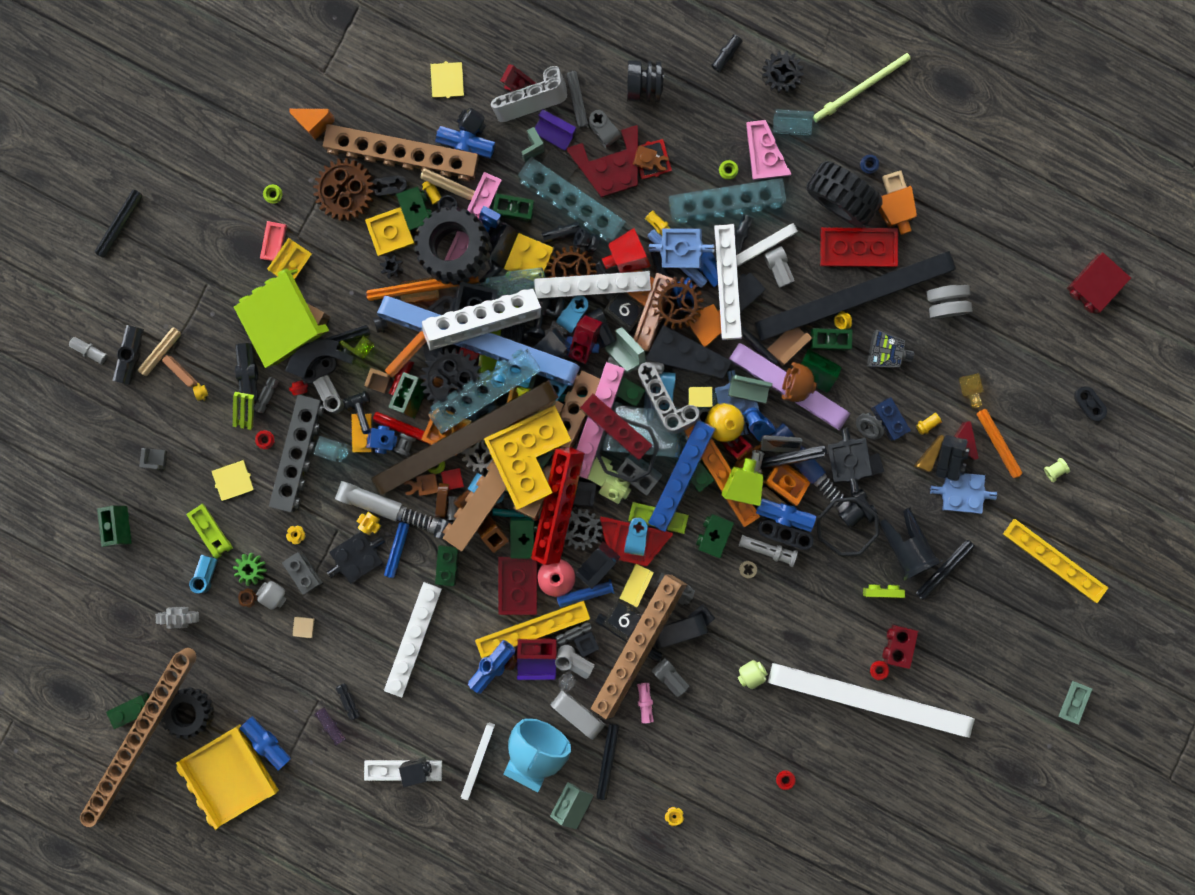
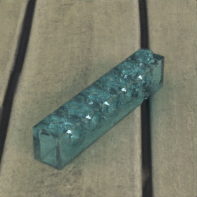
[518,156,627,242]
[668,178,786,224]
[428,349,540,434]

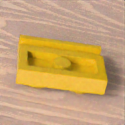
[267,238,312,279]

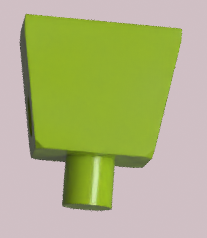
[721,458,763,506]

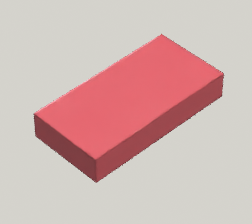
[260,221,287,261]

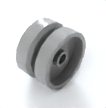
[927,285,973,319]

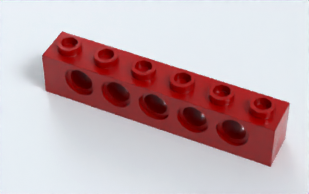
[531,447,585,565]

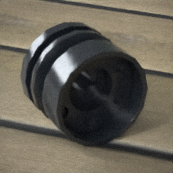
[627,60,664,103]

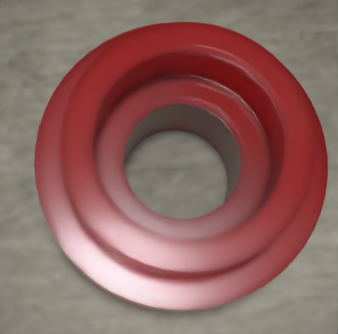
[289,380,308,395]
[255,430,275,449]
[870,661,889,680]
[776,770,795,790]

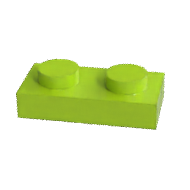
[863,584,905,598]

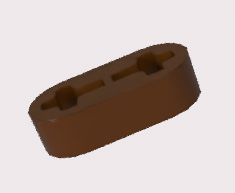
[435,483,449,518]

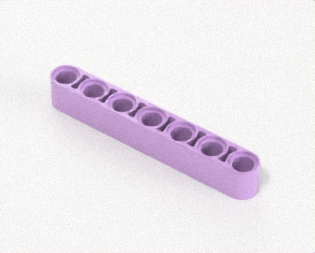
[729,343,850,430]

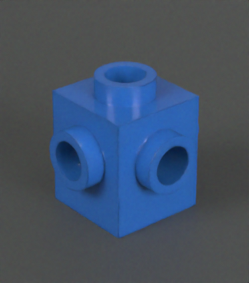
[366,426,397,454]

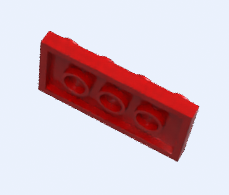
[820,227,898,267]

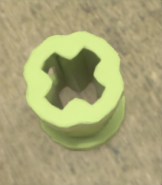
[1044,458,1070,482]

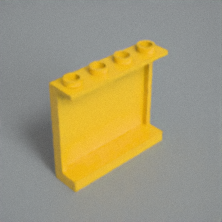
[176,725,279,830]

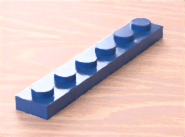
[648,420,716,532]

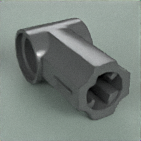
[651,657,689,697]

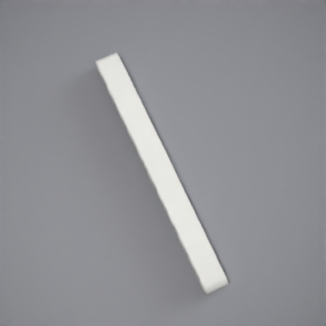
[768,663,975,738]

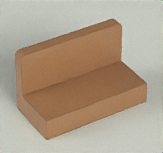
[768,327,812,366]

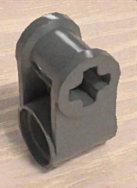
[589,110,622,148]

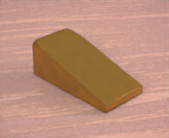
[914,435,945,472]

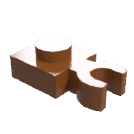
[633,145,669,172]
[404,474,438,496]

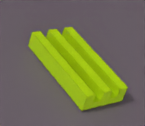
[233,392,254,430]

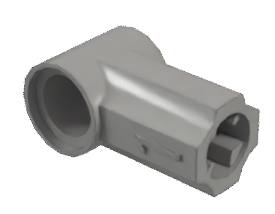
[764,246,795,288]
[313,375,344,414]
[555,645,595,679]

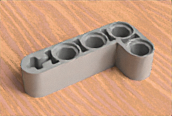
[491,66,567,122]
[638,362,699,435]

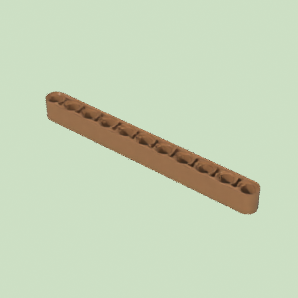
[80,648,196,827]

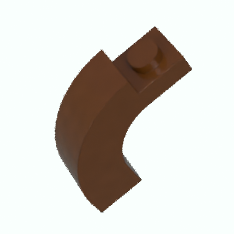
[453,490,509,553]

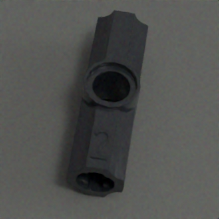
[113,325,144,385]
[235,343,258,402]

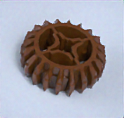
[545,246,597,298]
[652,277,704,329]

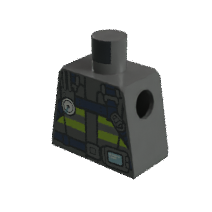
[866,330,914,368]

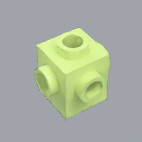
[599,470,631,504]

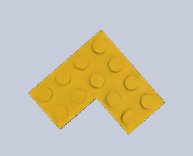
[484,405,572,510]

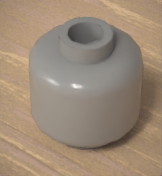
[256,581,286,610]

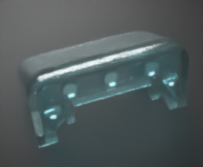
[603,402,682,458]

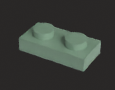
[1059,681,1092,725]

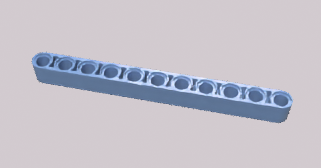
[377,296,580,386]

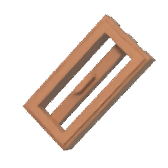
[162,355,198,388]

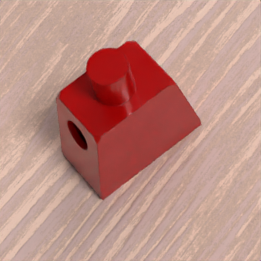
[602,228,651,273]

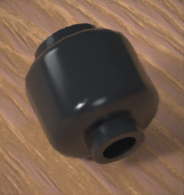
[456,108,486,135]

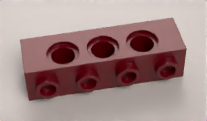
[580,393,652,461]

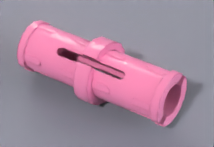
[637,683,654,723]

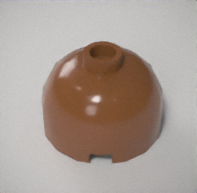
[782,363,816,402]

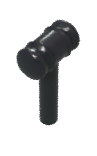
[343,391,370,434]

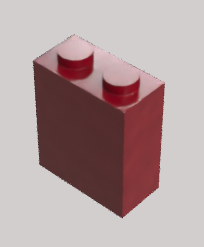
[1067,252,1131,314]

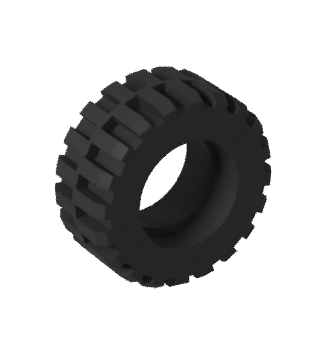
[806,161,883,228]
[414,207,492,285]

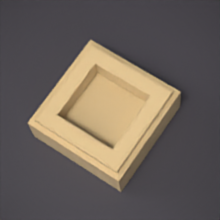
[882,171,907,194]
[293,617,315,638]

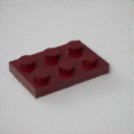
[498,557,537,615]

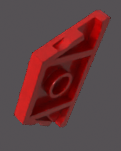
[600,516,673,566]

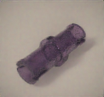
[314,707,346,746]

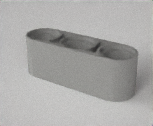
[550,690,605,740]

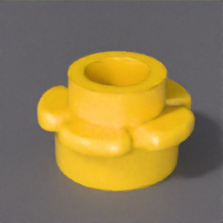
[834,311,852,330]
[193,383,208,401]
[286,526,305,544]
[665,807,684,826]

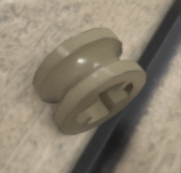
[739,561,757,578]

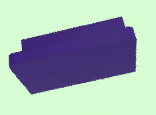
[535,109,576,151]
[517,659,556,680]

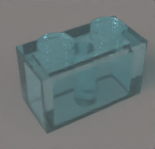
[314,436,349,462]

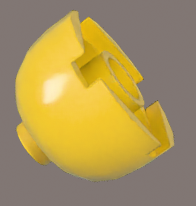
[705,403,745,442]

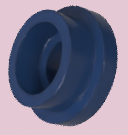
[860,155,879,174]

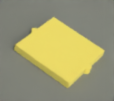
[430,61,464,99]
[212,460,254,501]

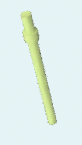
[812,53,911,122]

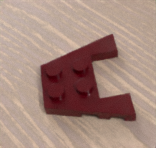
[566,125,638,198]

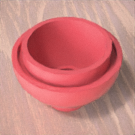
[537,559,575,597]

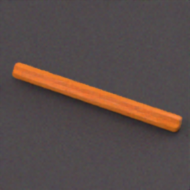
[367,276,479,301]

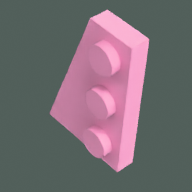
[746,120,791,180]

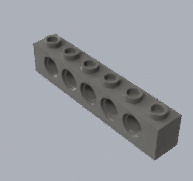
[269,395,325,512]

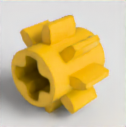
[357,511,381,535]

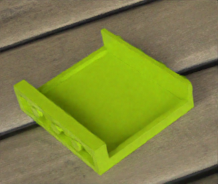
[234,268,329,368]

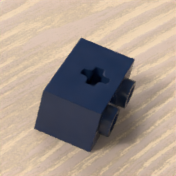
[871,397,911,441]

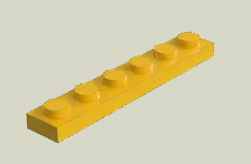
[1002,519,1108,603]
[475,601,590,658]

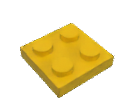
[365,207,415,257]
[504,233,554,281]

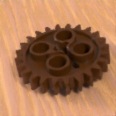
[313,158,376,221]

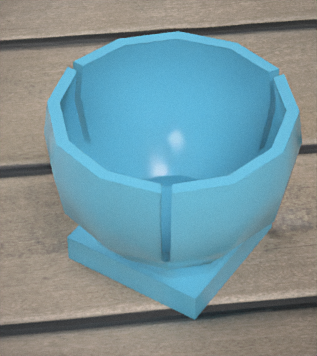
[503,719,571,792]

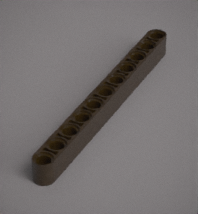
[371,380,559,495]

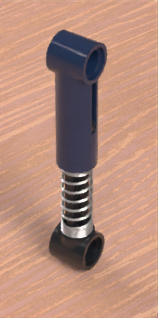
[769,423,866,529]

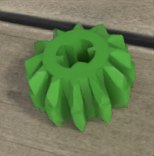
[233,553,267,586]

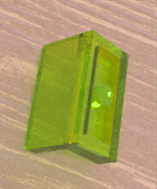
[340,336,374,359]

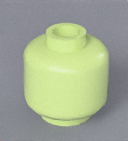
[738,660,768,689]

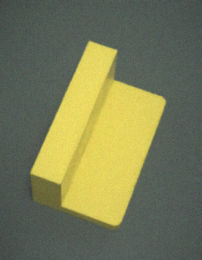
[619,564,654,607]

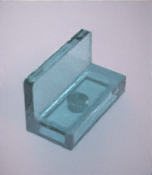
[773,109,814,135]

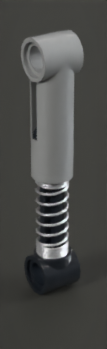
[335,481,453,541]

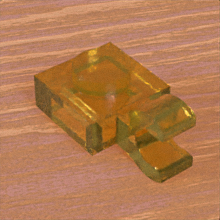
[959,373,984,408]

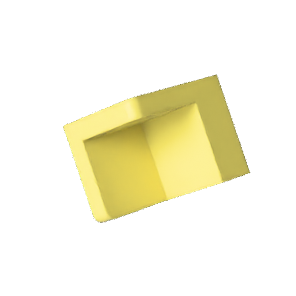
[688,387,712,408]

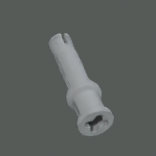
[739,535,798,567]

